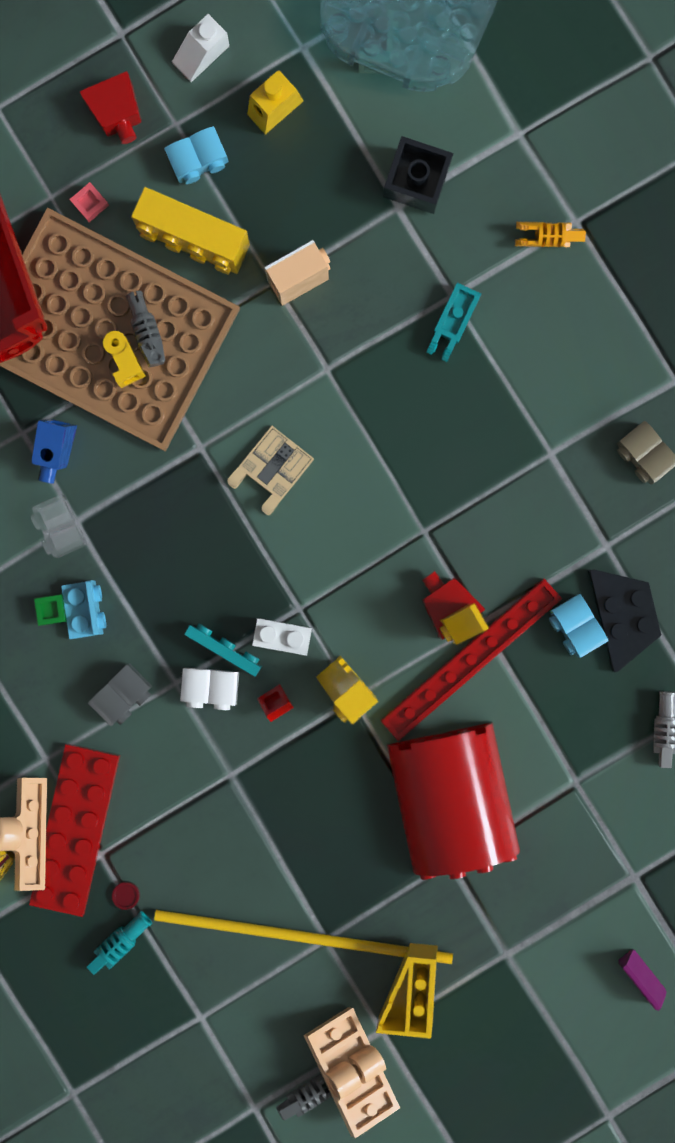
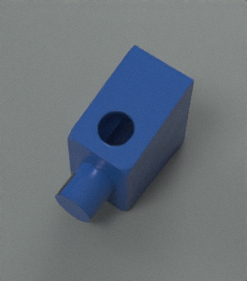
[32,419,77,484]

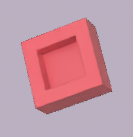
[69,182,109,222]

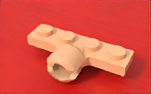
[0,778,47,891]

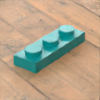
[184,623,262,677]

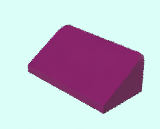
[618,949,667,1011]

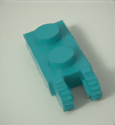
[426,282,481,362]

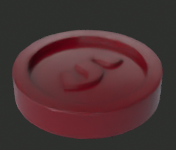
[112,881,140,910]

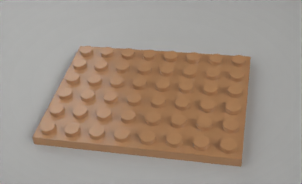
[0,208,240,452]

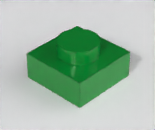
[34,595,67,626]

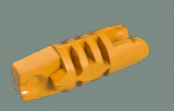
[515,222,586,247]

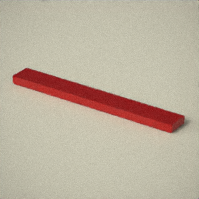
[380,578,562,741]

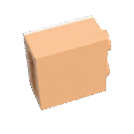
[265,240,330,306]

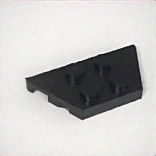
[588,569,661,672]

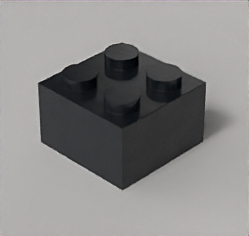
[383,136,454,214]

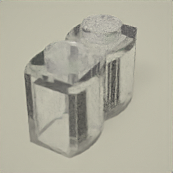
[31,494,87,558]

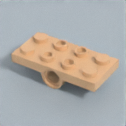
[304,1007,400,1138]

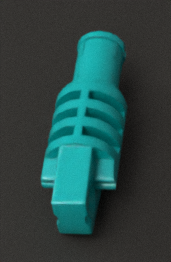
[87,911,152,975]

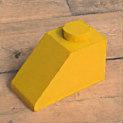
[439,604,489,645]

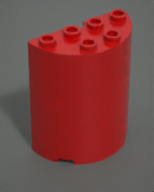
[386,722,520,880]

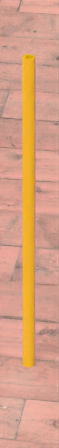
[154,910,453,964]

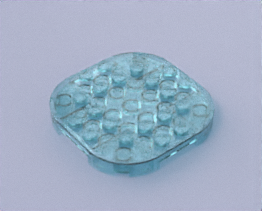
[320,0,497,92]

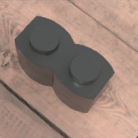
[88,663,152,726]

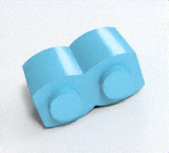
[164,126,229,184]
[549,594,609,658]

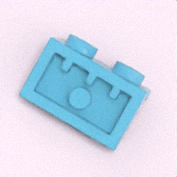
[61,580,106,639]

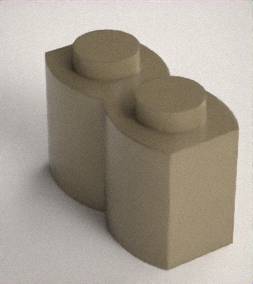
[616,421,675,485]

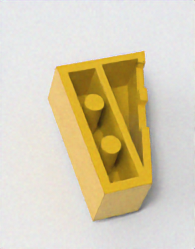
[376,943,438,1039]

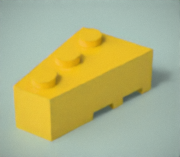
[316,656,378,724]

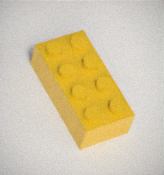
[131,187,250,275]

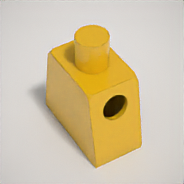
[247,70,303,135]

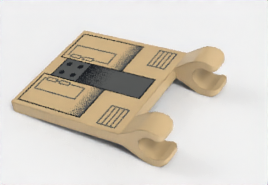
[228,426,314,516]

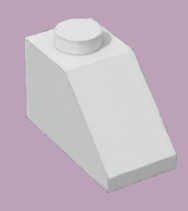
[172,14,229,82]

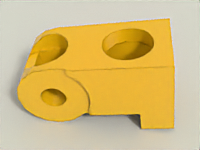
[103,331,146,388]

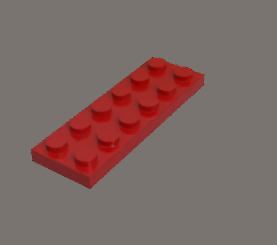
[29,743,120,917]

